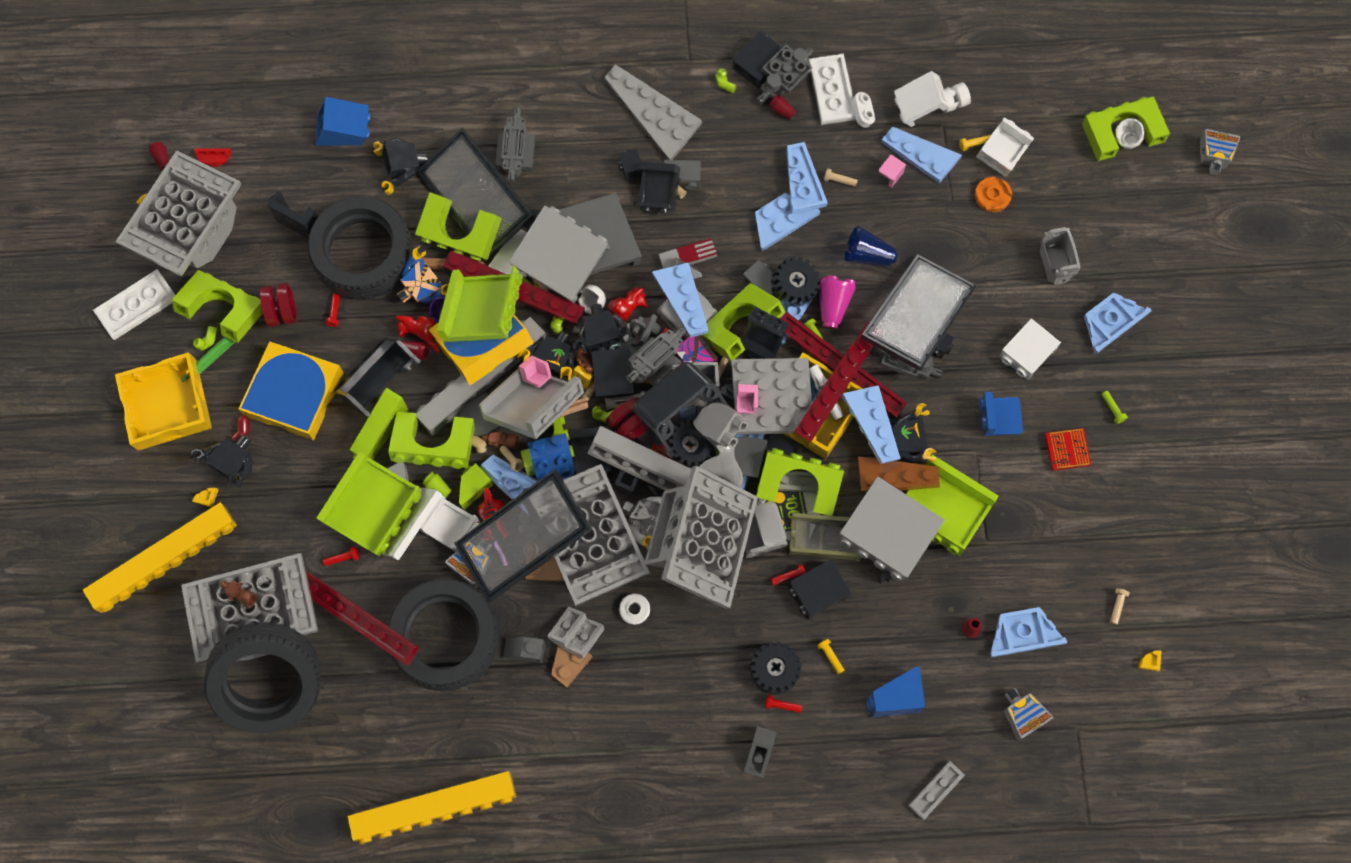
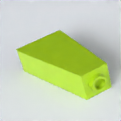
[350,388,409,460]

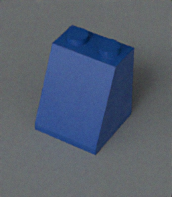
[315,97,371,146]
[866,666,925,717]

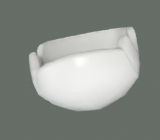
[1116,118,1144,149]
[578,284,606,315]

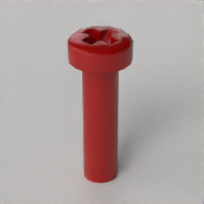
[325,294,340,327]
[323,546,359,567]
[771,564,806,586]
[765,695,802,713]

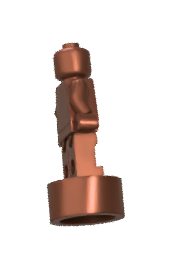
[573,346,593,374]
[481,431,519,449]
[220,580,257,608]

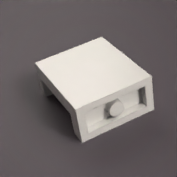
[894,71,950,127]
[976,118,1034,177]
[999,318,1061,380]
[419,496,479,552]

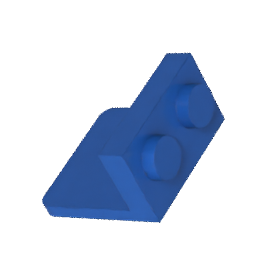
[979,392,1023,436]
[528,433,575,481]

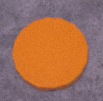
[975,177,1012,213]

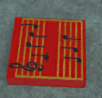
[1045,428,1092,471]

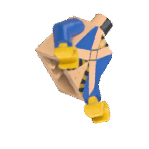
[397,246,449,304]

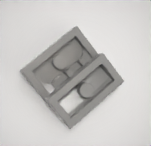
[548,607,604,659]

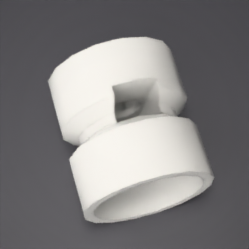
[943,82,971,113]

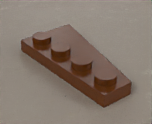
[858,456,940,494]

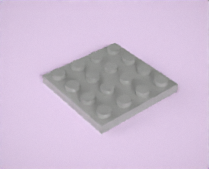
[731,358,812,434]

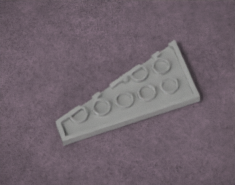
[605,64,702,160]

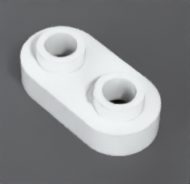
[852,92,875,127]

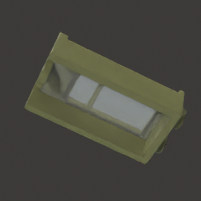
[789,513,861,561]

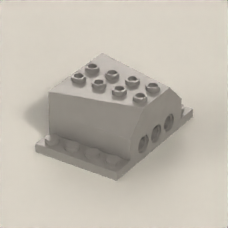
[116,150,242,276]
[530,464,649,606]
[644,466,758,609]
[181,553,318,664]

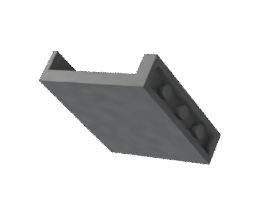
[559,193,642,275]

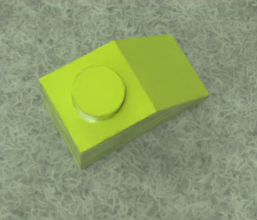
[459,464,493,510]

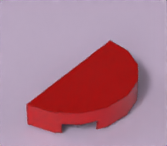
[194,148,232,168]

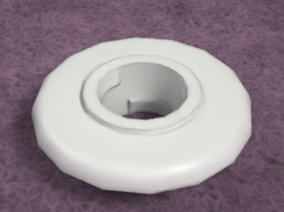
[619,593,650,625]

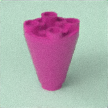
[819,275,856,329]

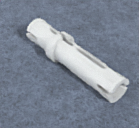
[809,364,845,420]

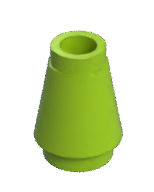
[422,472,452,499]

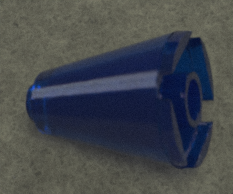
[844,226,898,266]

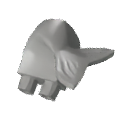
[693,402,749,488]

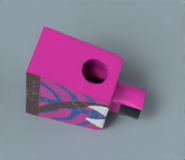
[675,335,718,364]

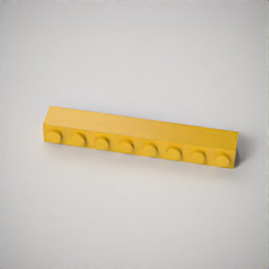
[83,502,237,613]
[348,771,516,844]

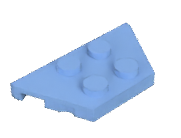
[755,193,820,251]
[1084,293,1152,354]
[990,607,1067,658]

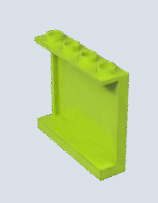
[437,266,522,342]
[317,451,422,557]
[906,454,998,556]

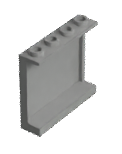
[509,206,610,303]
[479,368,584,439]
[837,477,945,582]

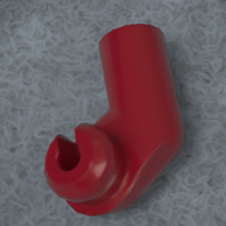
[231,415,250,442]

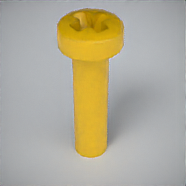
[959,135,991,151]
[817,639,844,674]

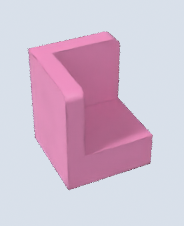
[879,155,906,188]
[519,355,552,388]
[736,384,758,414]

